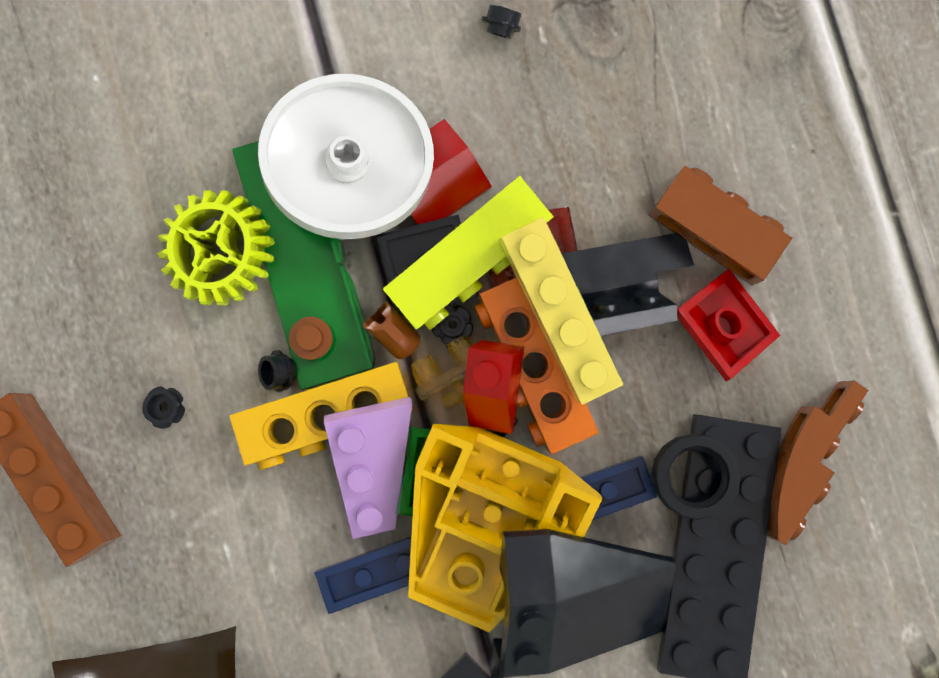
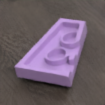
[324,397,412,539]

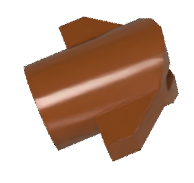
[363,302,421,359]

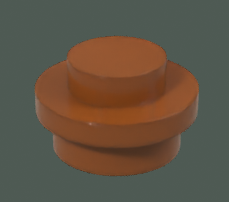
[289,317,333,360]

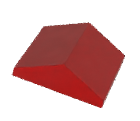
[410,119,492,225]
[677,269,781,382]

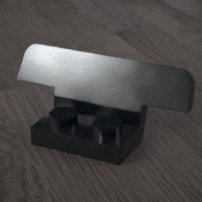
[561,233,695,336]

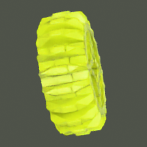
[156,190,275,306]

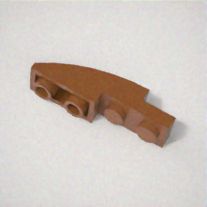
[767,380,869,545]

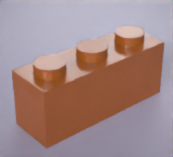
[648,166,792,286]

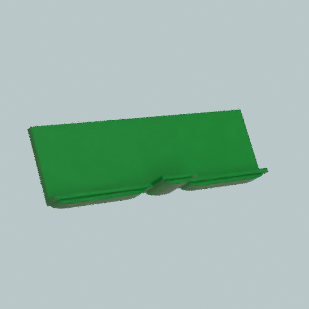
[232,141,375,390]

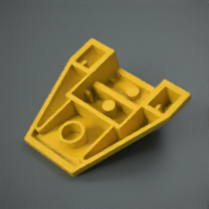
[408,424,602,632]

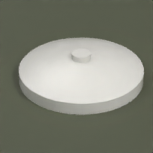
[258,74,434,239]

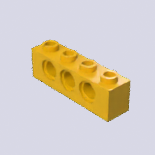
[229,362,415,470]

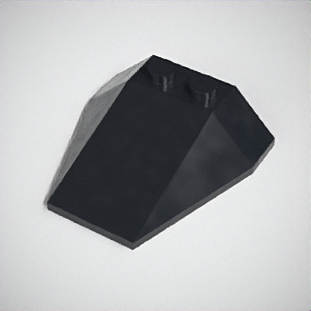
[490,529,676,678]

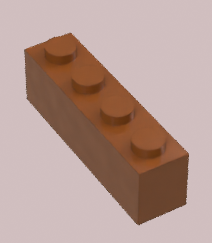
[0,393,122,567]

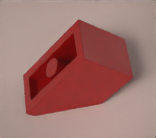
[463,340,525,434]

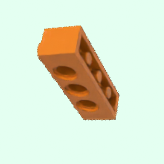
[474,278,599,455]

